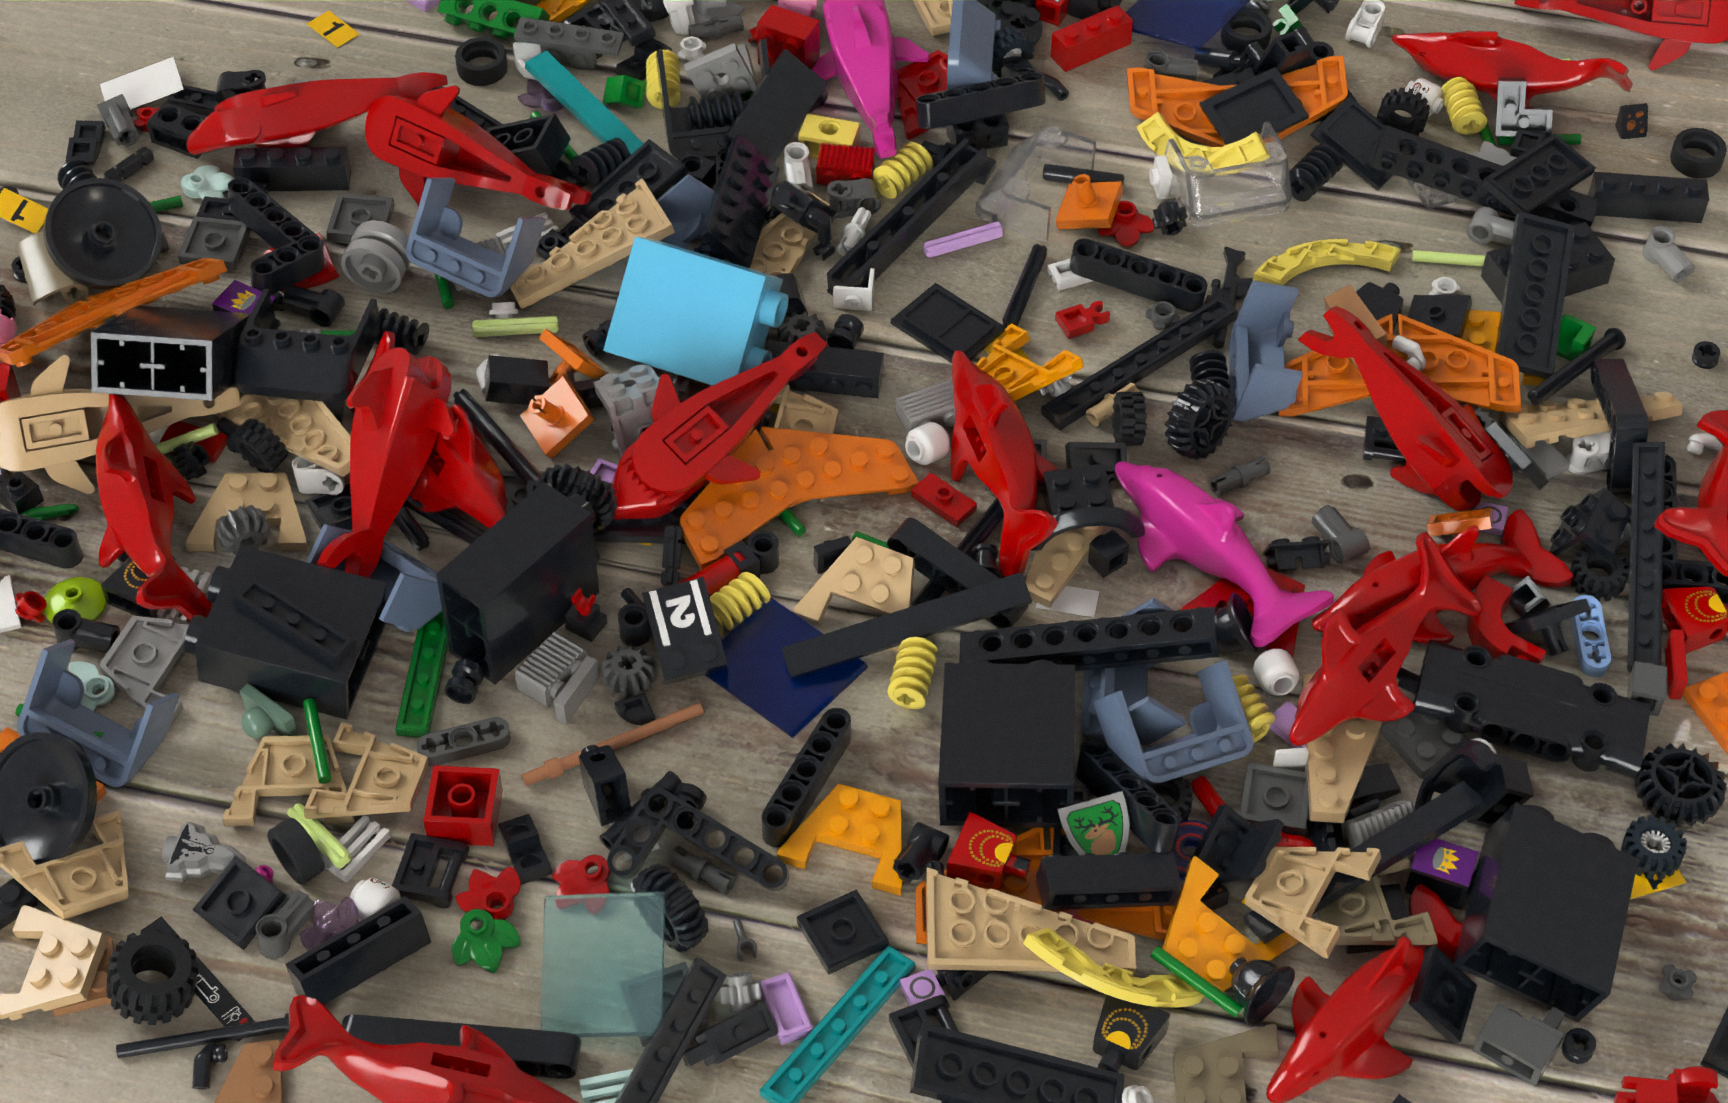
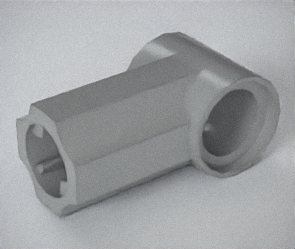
[1467,207,1515,245]
[1643,226,1695,283]

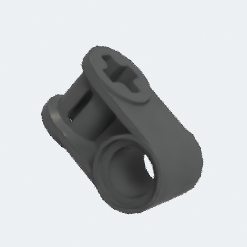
[827,178,881,218]

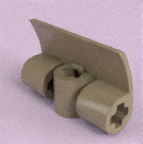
[17,231,88,305]

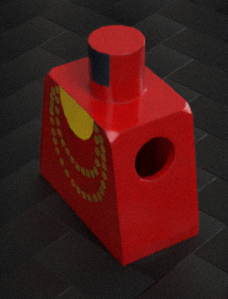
[1662,587,1728,654]
[946,812,1031,890]

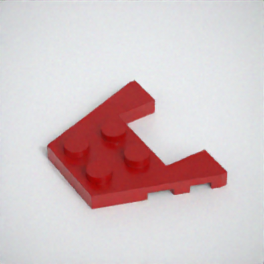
[897,50,948,141]
[1181,567,1305,658]

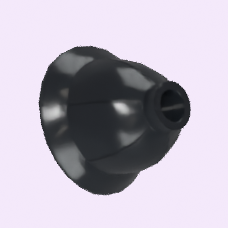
[1216,592,1259,653]
[1229,957,1295,1026]

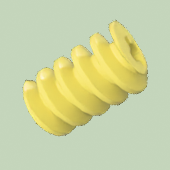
[646,50,681,109]
[1442,76,1487,135]
[872,142,933,199]
[710,572,771,637]
[887,637,939,710]
[1232,674,1275,743]

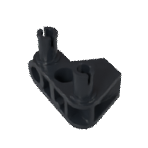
[1245,27,1334,76]

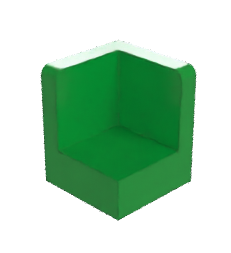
[603,75,647,109]
[1556,314,1596,361]

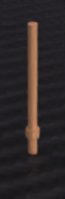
[521,702,704,786]

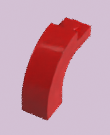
[1467,575,1547,665]

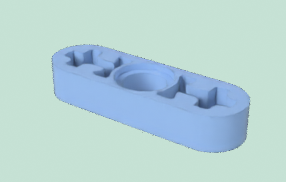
[1571,595,1611,677]

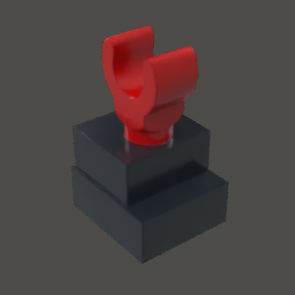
[565,588,607,642]

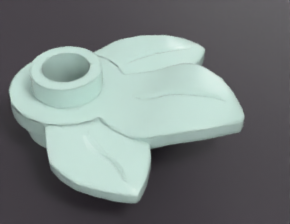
[181,165,234,200]
[68,661,115,711]

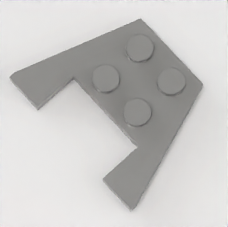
[99,616,189,731]

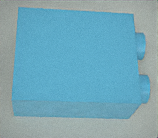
[603,236,788,385]

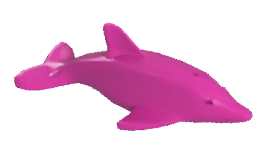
[1115,461,1334,647]

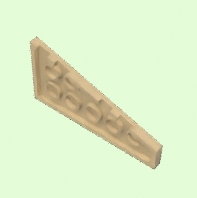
[1499,392,1683,449]
[926,867,1136,973]

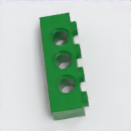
[437,0,551,42]

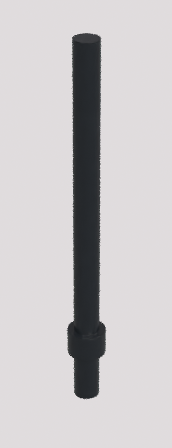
[116,1013,290,1059]

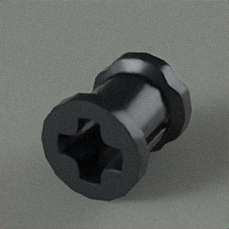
[971,543,1000,578]

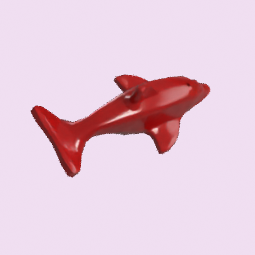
[1392,30,1633,106]
[350,331,508,529]
[950,350,1059,578]
[96,394,212,621]
[1654,410,1728,577]
[1311,509,1574,644]
[1289,532,1483,746]
[1266,883,1463,1103]
[273,995,578,1103]

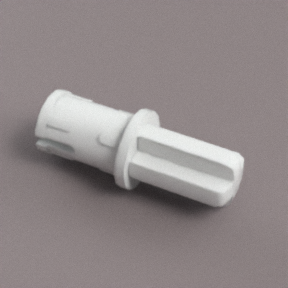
[837,207,871,256]

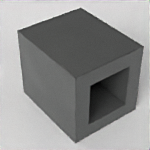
[1627,661,1667,716]

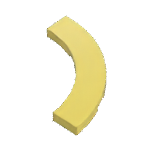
[1136,112,1271,176]
[1253,239,1401,286]
[1023,928,1204,1008]

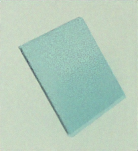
[541,892,665,1038]

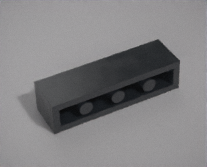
[232,147,351,191]
[1588,172,1709,223]
[765,340,884,399]
[1036,851,1182,910]
[285,896,432,1005]

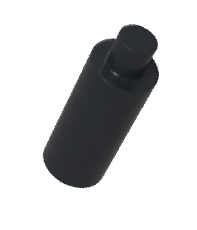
[1194,46,1246,70]

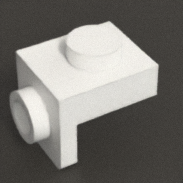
[513,42,541,79]
[1149,155,1185,200]

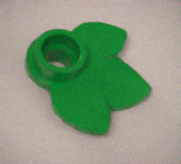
[451,909,520,973]

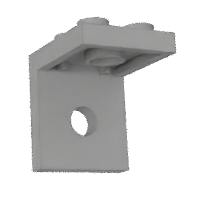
[685,43,758,102]
[593,365,659,457]

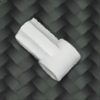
[663,0,695,36]
[784,142,813,193]

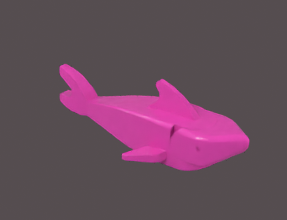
[812,0,930,159]

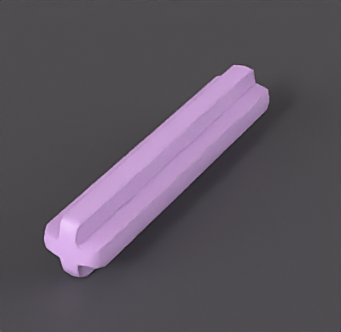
[923,221,1003,258]

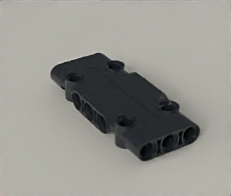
[1412,639,1651,779]

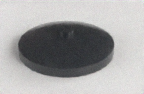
[43,178,162,290]
[0,732,97,865]

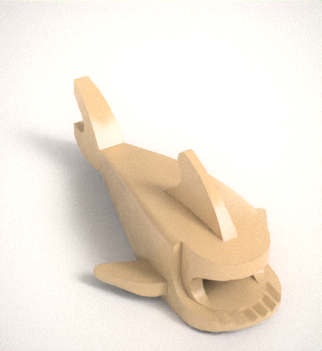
[0,354,241,494]

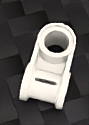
[1345,0,1385,48]
[1566,431,1611,475]
[291,456,350,495]

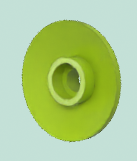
[44,577,107,623]

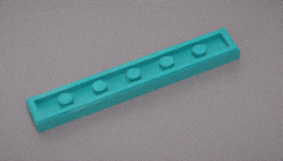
[525,50,644,155]
[759,945,915,1103]

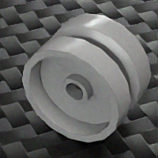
[341,220,411,294]

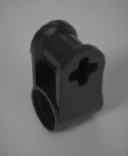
[215,70,266,104]

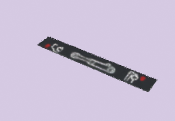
[140,916,255,1042]

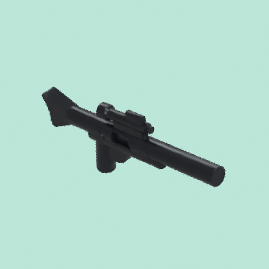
[1205,246,1253,349]

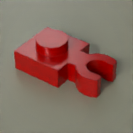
[1055,301,1110,339]

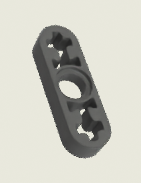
[416,717,511,767]

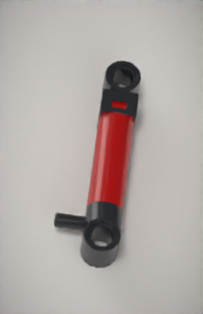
[618,531,779,647]

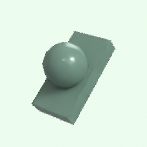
[240,684,298,739]

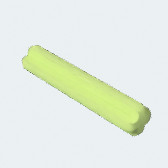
[472,316,559,337]
[287,803,351,868]

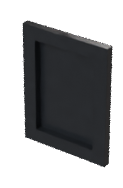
[1199,67,1309,145]
[1310,96,1394,191]
[890,283,1006,363]

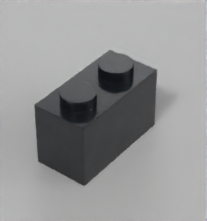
[484,355,549,405]

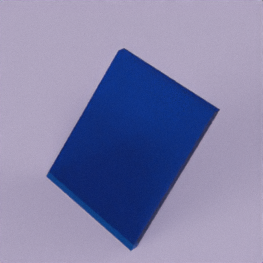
[1126,0,1250,50]
[705,598,868,738]

